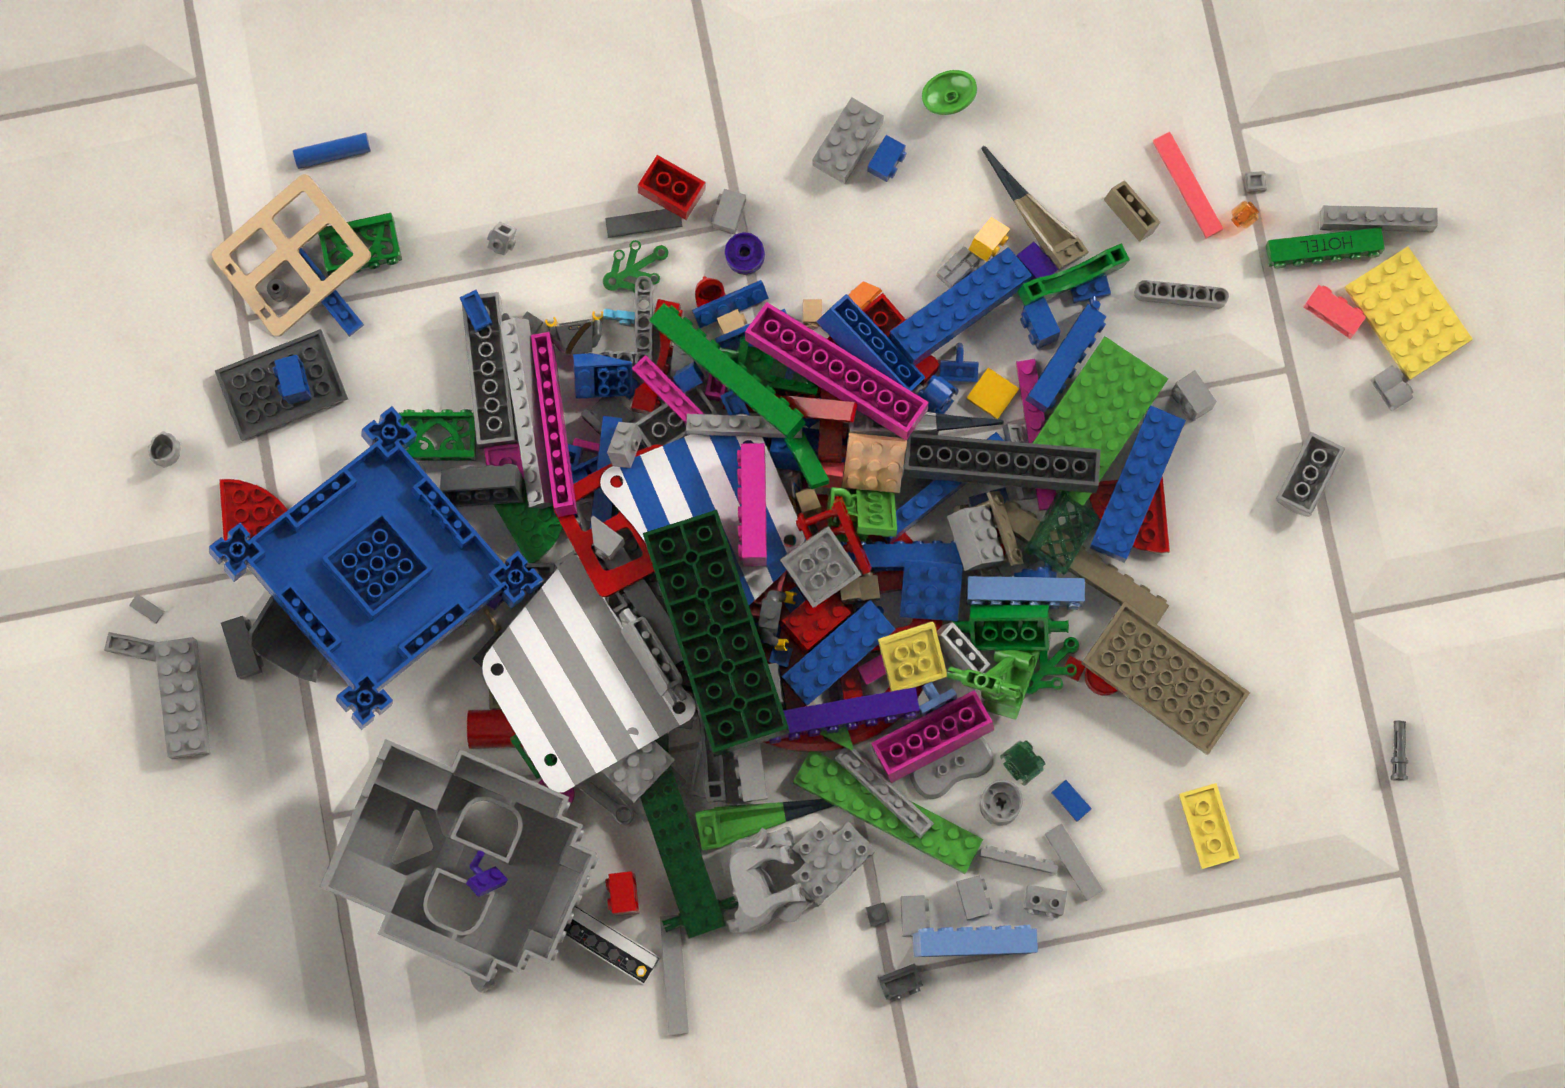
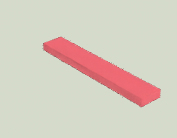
[1153,132,1223,239]

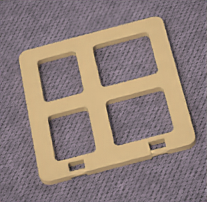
[212,174,371,337]

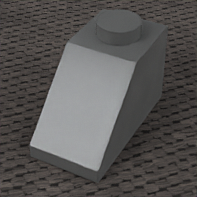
[591,516,625,561]

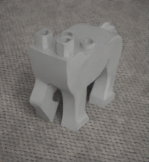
[727,827,813,933]

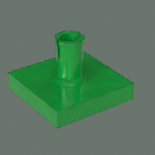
[720,336,749,365]

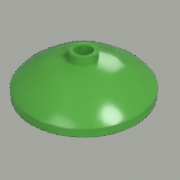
[922,70,977,115]

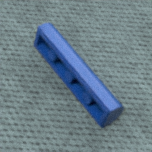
[293,133,371,169]

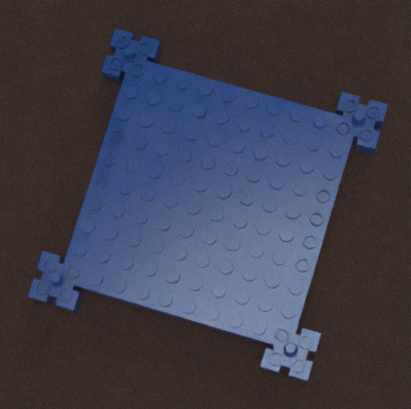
[209,406,543,730]

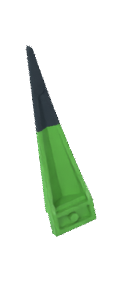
[695,799,834,850]

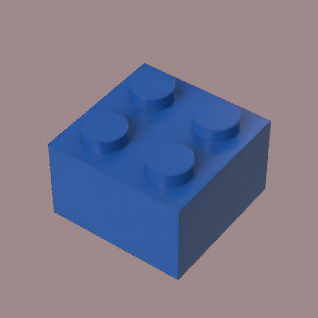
[1020,298,1061,349]
[273,355,312,404]

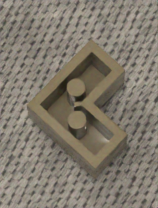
[840,573,880,605]

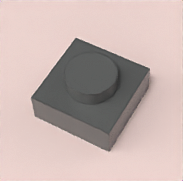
[865,902,889,927]

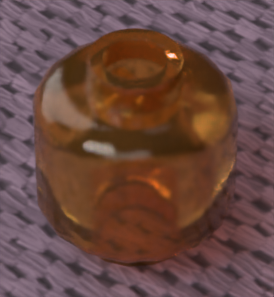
[1231,201,1259,229]

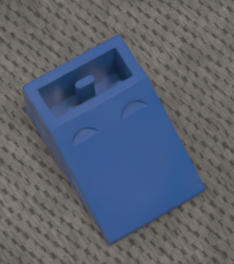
[573,353,633,399]

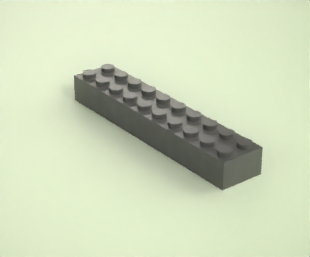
[903,433,1101,493]

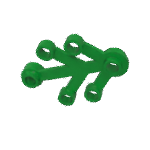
[603,240,668,293]
[1026,637,1079,694]

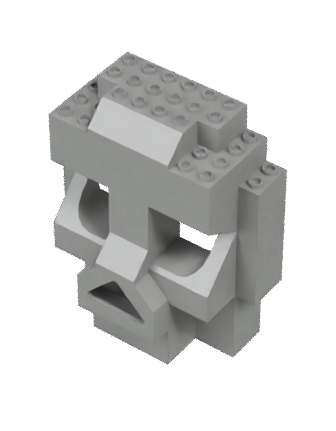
[319,739,598,982]

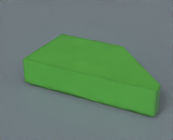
[820,727,853,751]

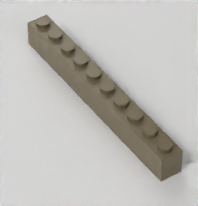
[1004,500,1169,624]

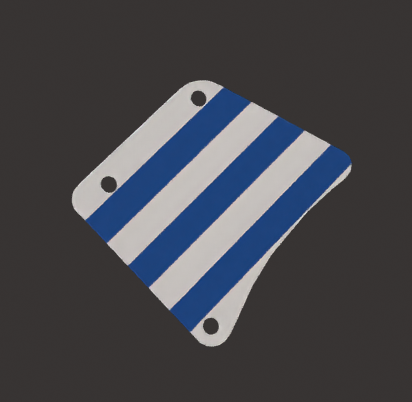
[600,414,805,605]

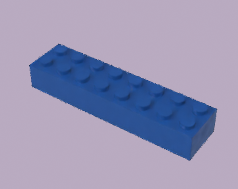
[889,247,1032,366]
[1089,405,1186,563]

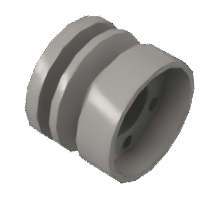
[979,780,1023,826]

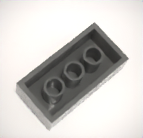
[440,464,525,507]

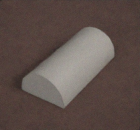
[1276,431,1345,517]

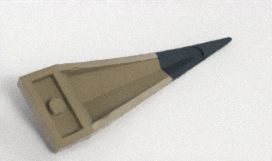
[981,145,1089,269]

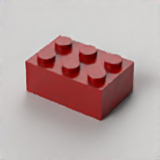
[638,155,706,220]
[780,594,851,655]
[605,871,639,916]

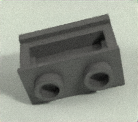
[878,963,923,1002]

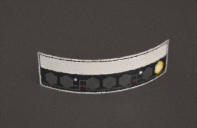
[564,905,660,984]

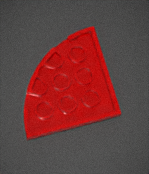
[1089,477,1170,553]
[219,479,288,541]

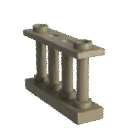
[953,491,1024,577]

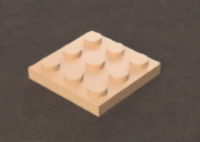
[842,433,907,493]

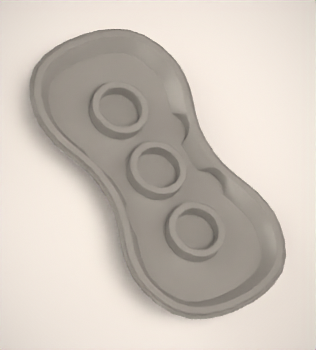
[910,737,993,799]

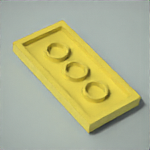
[1178,783,1240,869]

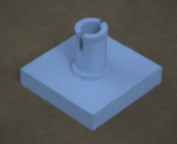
[919,682,957,717]

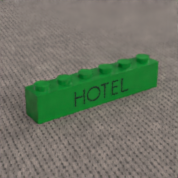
[1266,227,1385,269]

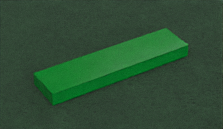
[784,431,829,490]

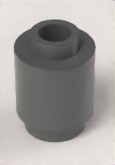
[267,279,289,302]

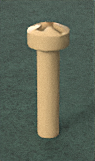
[484,609,502,632]

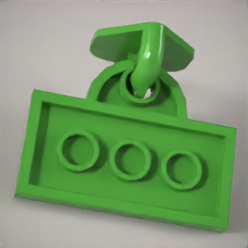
[815,487,897,542]

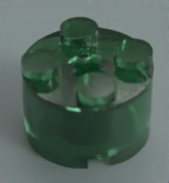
[1000,740,1045,786]

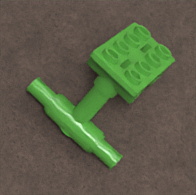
[947,650,1041,720]

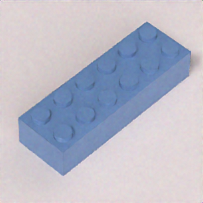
[966,576,1085,610]
[913,925,1038,958]

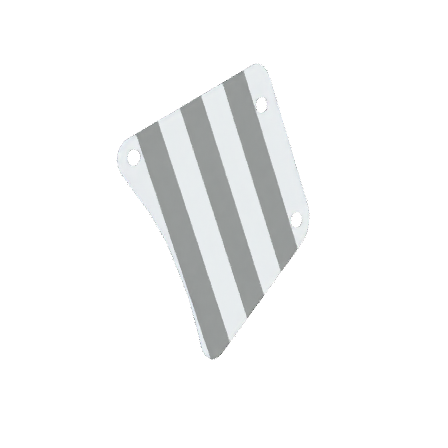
[482,555,695,793]

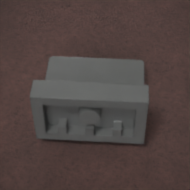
[581,396,635,435]

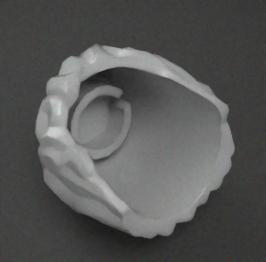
[148,432,181,468]

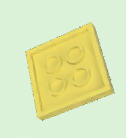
[878,622,947,691]

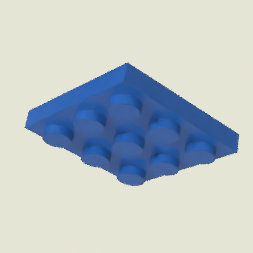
[900,559,963,621]

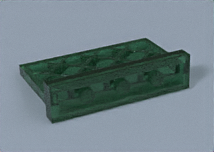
[1024,490,1099,575]

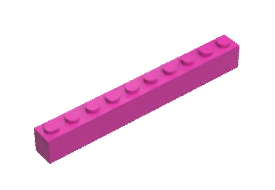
[531,332,577,517]

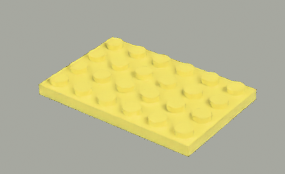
[1344,246,1473,381]

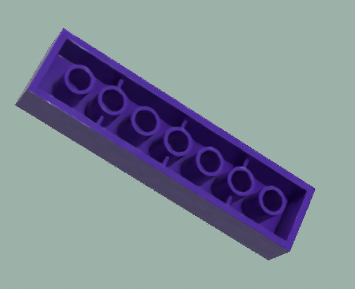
[765,687,920,744]

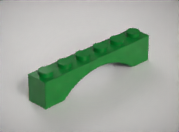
[1017,243,1130,306]

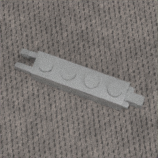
[619,608,687,706]

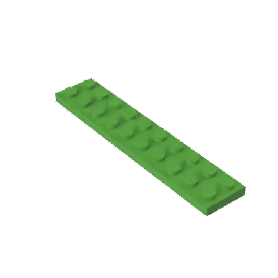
[793,751,983,874]

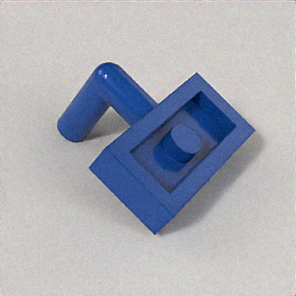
[1070,275,1111,311]
[940,343,979,382]
[1014,560,1057,578]

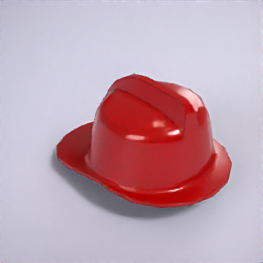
[695,276,725,307]

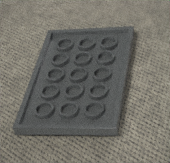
[215,329,348,441]

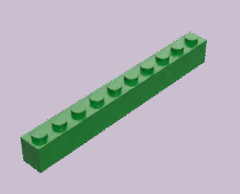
[649,304,806,441]

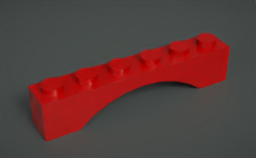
[631,299,683,415]

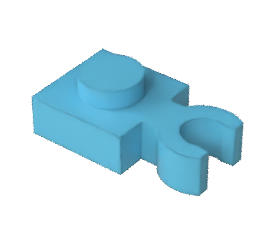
[603,309,635,326]

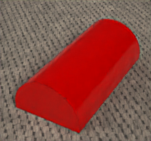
[467,709,524,749]

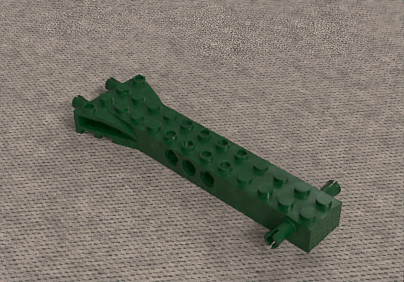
[640,733,739,939]

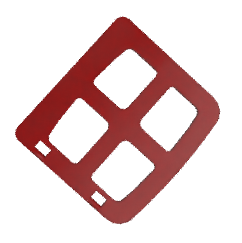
[553,444,663,597]

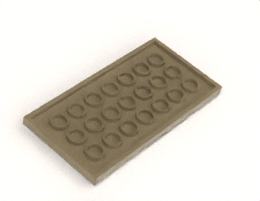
[1081,601,1250,755]

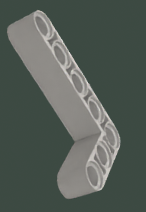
[599,276,653,371]

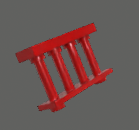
[796,497,872,575]

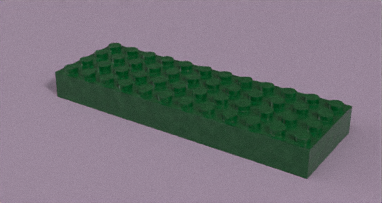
[643,510,790,757]

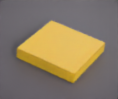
[966,367,1019,419]

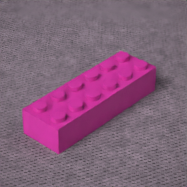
[737,443,767,567]
[871,690,994,783]

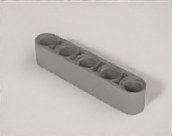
[1134,280,1229,309]

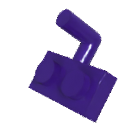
[466,850,508,897]

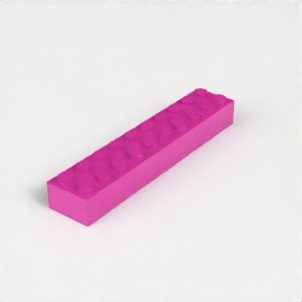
[745,302,929,440]

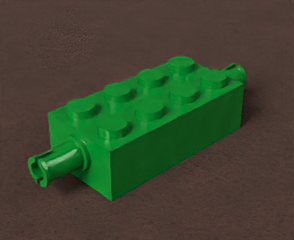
[952,605,1069,650]

